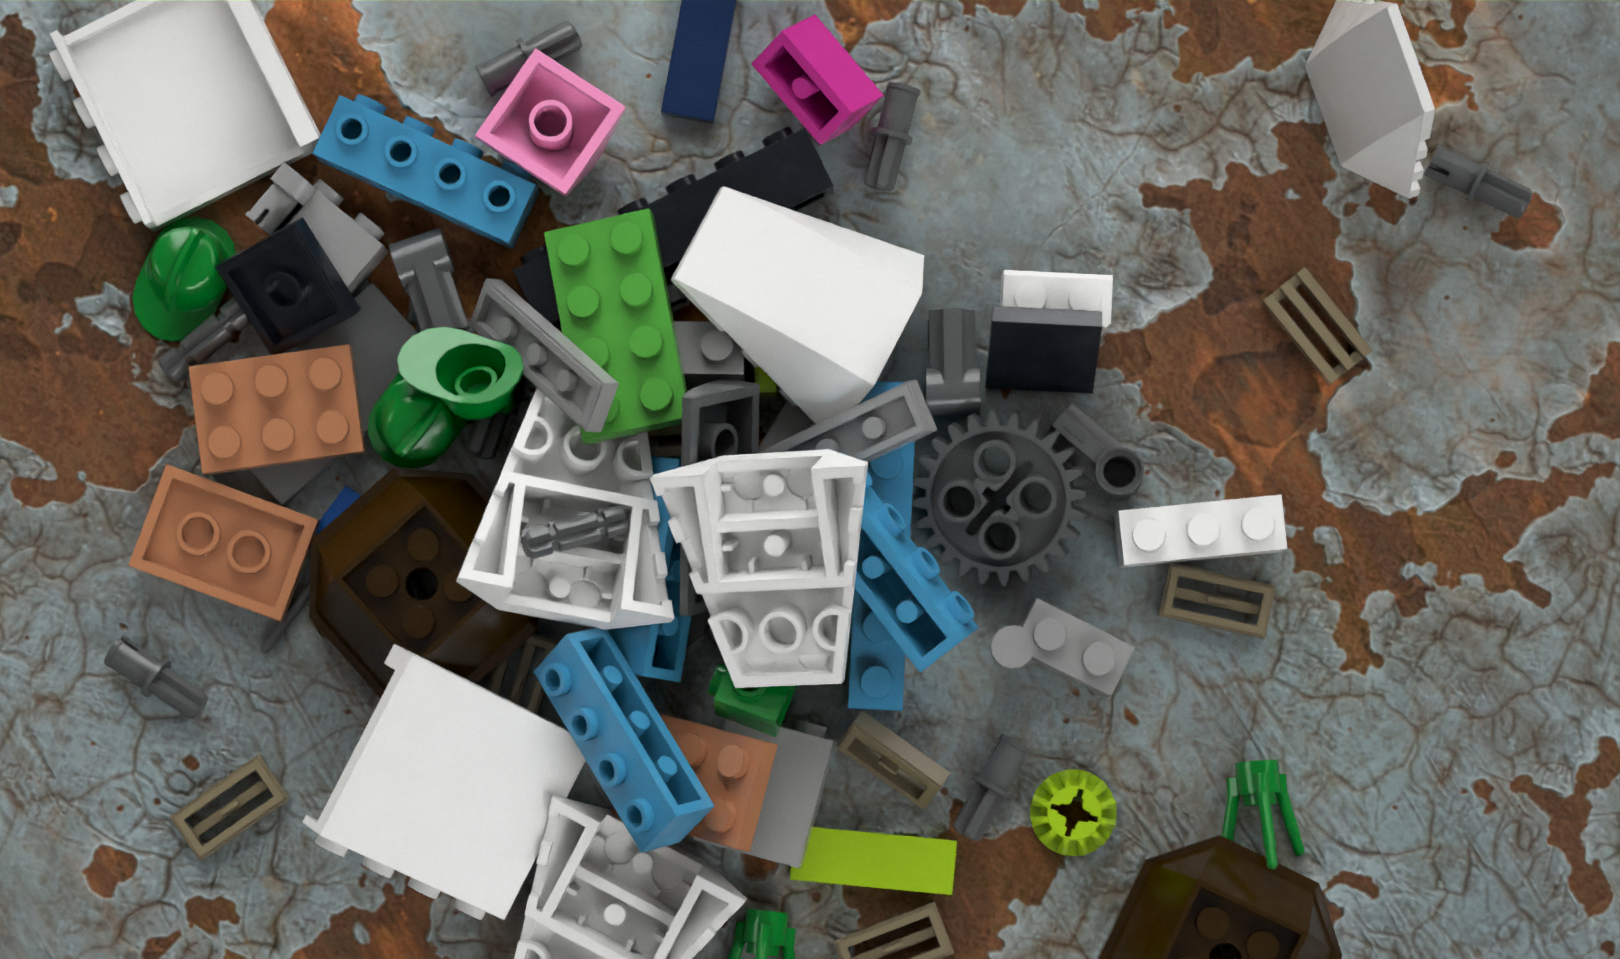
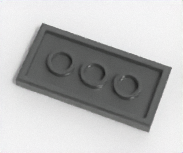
[250,282,417,506]

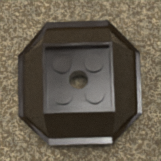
[309,468,539,698]
[1097,835,1342,959]

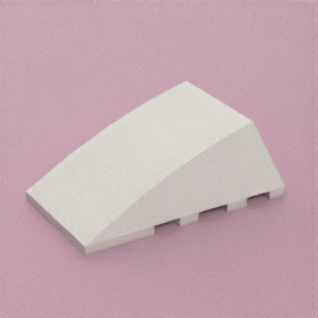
[1305,0,1435,199]
[671,187,924,426]
[456,388,674,630]
[650,449,868,688]
[514,795,747,959]

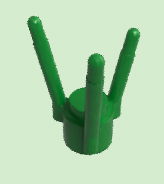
[1222,760,1305,870]
[727,908,796,959]

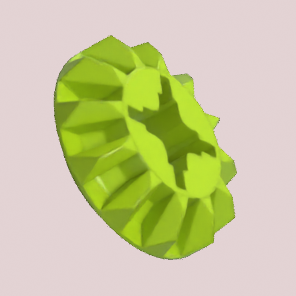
[1030,769,1117,856]

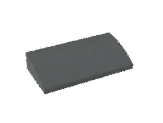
[679,378,760,617]

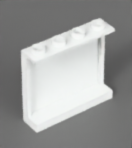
[49,0,321,232]
[303,644,586,920]

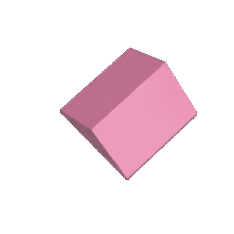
[475,48,626,197]

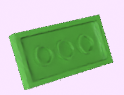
[544,208,687,445]

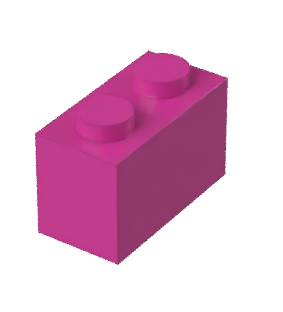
[751,14,884,146]

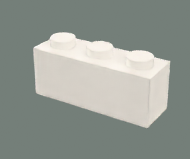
[1113,494,1287,568]

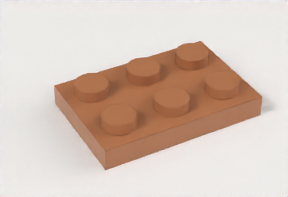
[188,344,366,475]
[128,464,321,622]
[612,713,778,852]

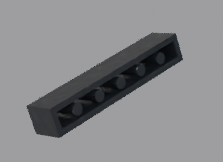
[513,127,834,328]

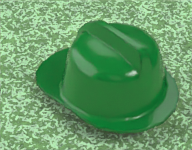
[132,217,236,342]
[397,327,524,420]
[368,372,469,468]

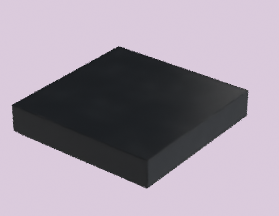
[215,217,361,355]
[985,306,1102,394]

